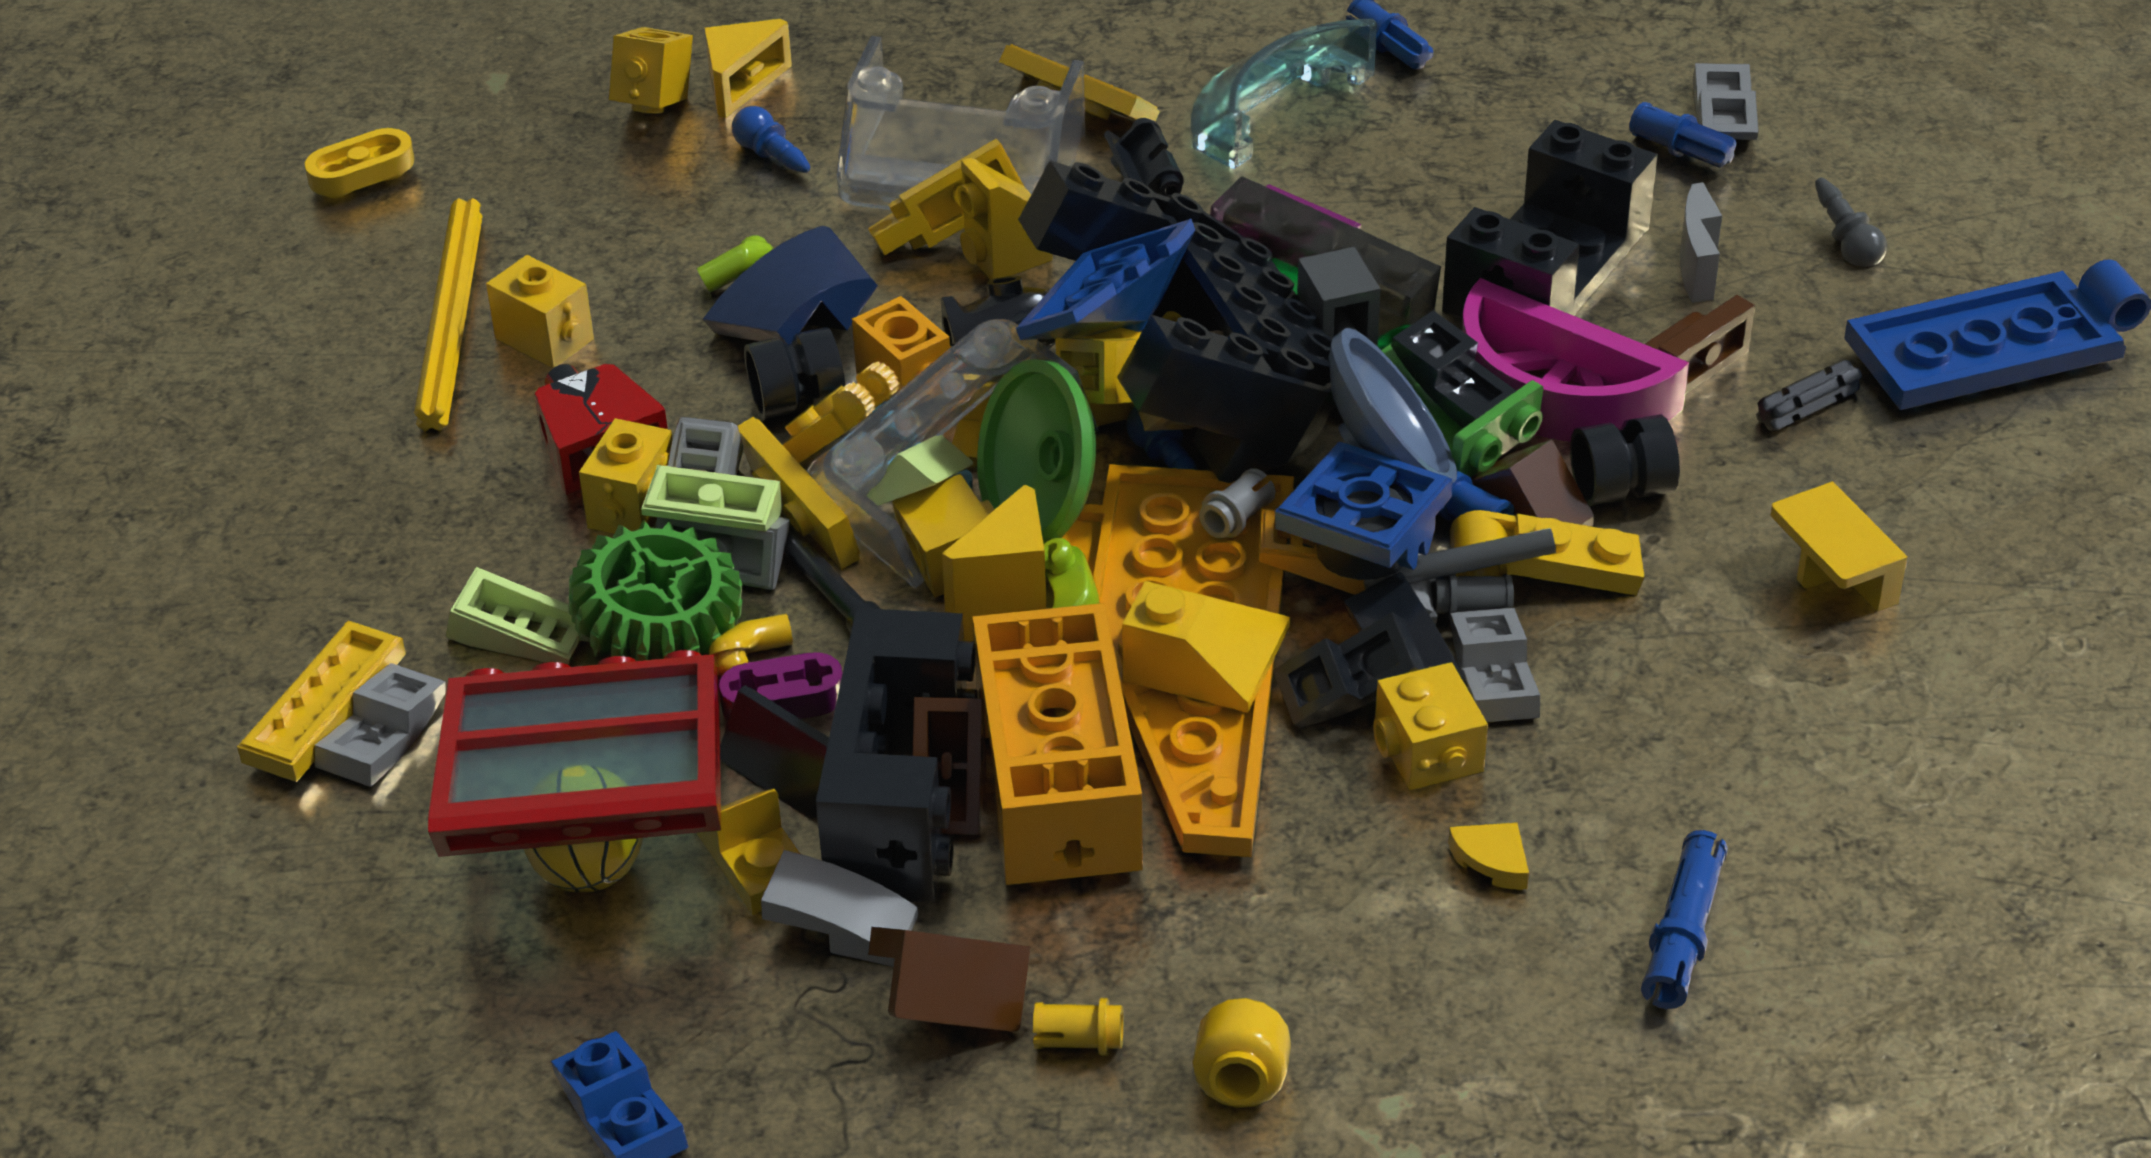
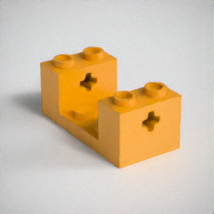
[972,603,1143,885]

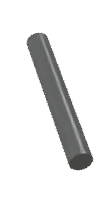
[1363,528,1556,590]

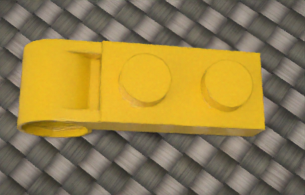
[1449,510,1645,596]

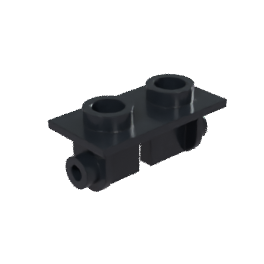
[1104,118,1184,198]

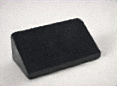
[720,685,829,819]

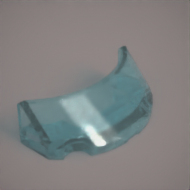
[1191,19,1377,170]

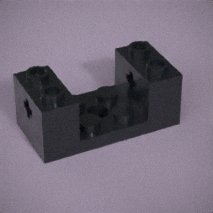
[1442,120,1658,319]
[816,608,978,903]

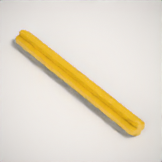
[414,198,483,432]

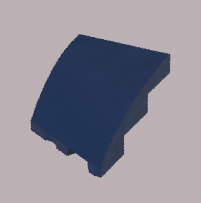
[703,226,878,345]

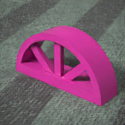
[1462,278,1689,442]

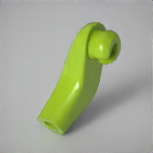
[1044,538,1099,608]

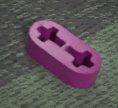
[719,652,843,720]

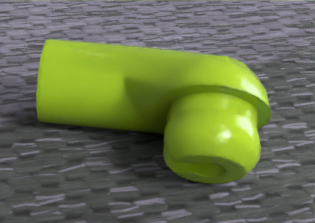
[696,235,774,293]

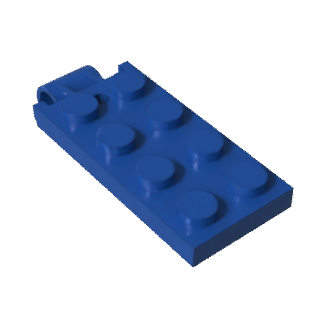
[1844,259,2151,410]

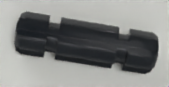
[1756,360,1862,431]

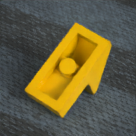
[697,789,801,915]

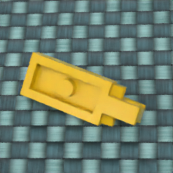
[868,138,1025,255]

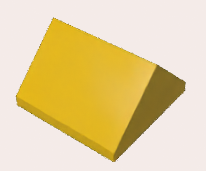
[942,485,1047,641]

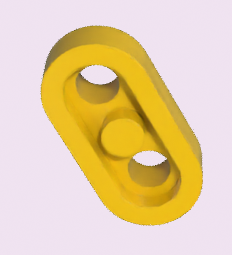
[305,128,415,199]

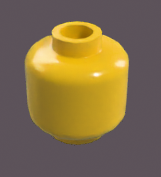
[1192,998,1291,1108]

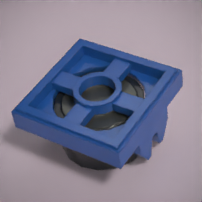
[1275,442,1452,580]

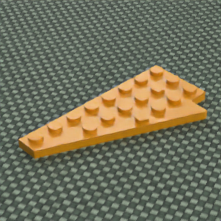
[1062,464,1294,857]

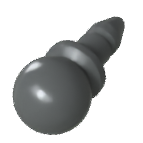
[1815,177,1887,267]

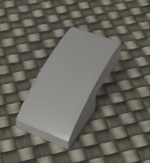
[1693,63,1759,140]
[1680,182,1722,303]
[1450,608,1540,722]
[315,663,446,787]
[761,850,918,967]

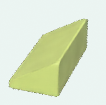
[865,435,973,508]
[641,465,782,532]

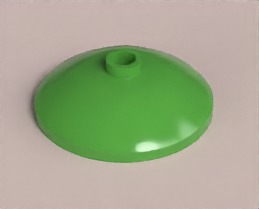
[977,359,1096,544]

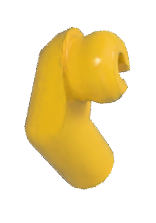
[709,613,793,678]

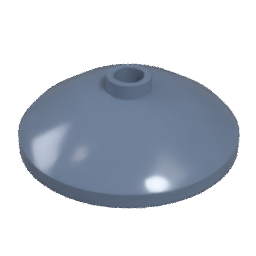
[1329,328,1457,484]

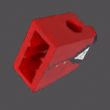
[534,364,668,495]

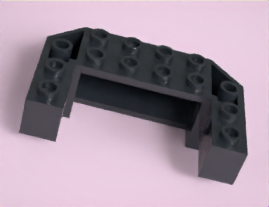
[1018,160,1336,483]

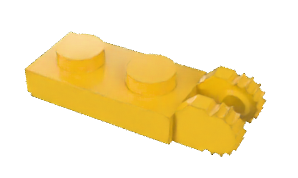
[782,361,900,463]

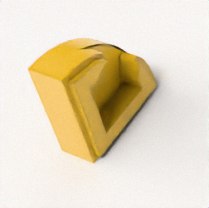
[1448,822,1529,890]

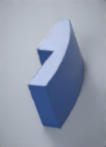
[551,1031,689,1158]

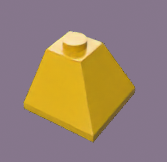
[1122,581,1290,713]

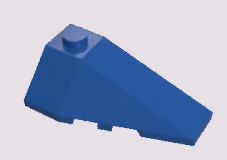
[1016,219,1195,340]

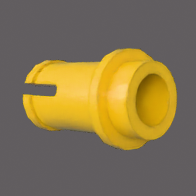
[1033,998,1124,1056]

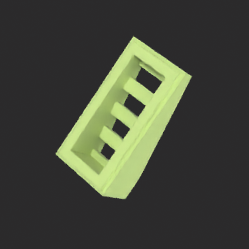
[446,567,582,665]

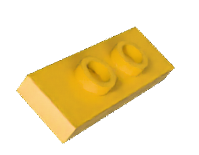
[999,44,1160,121]
[738,417,860,570]
[237,620,406,782]

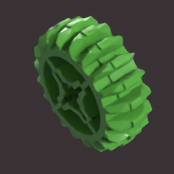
[568,519,742,661]

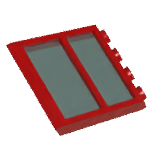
[428,650,721,857]

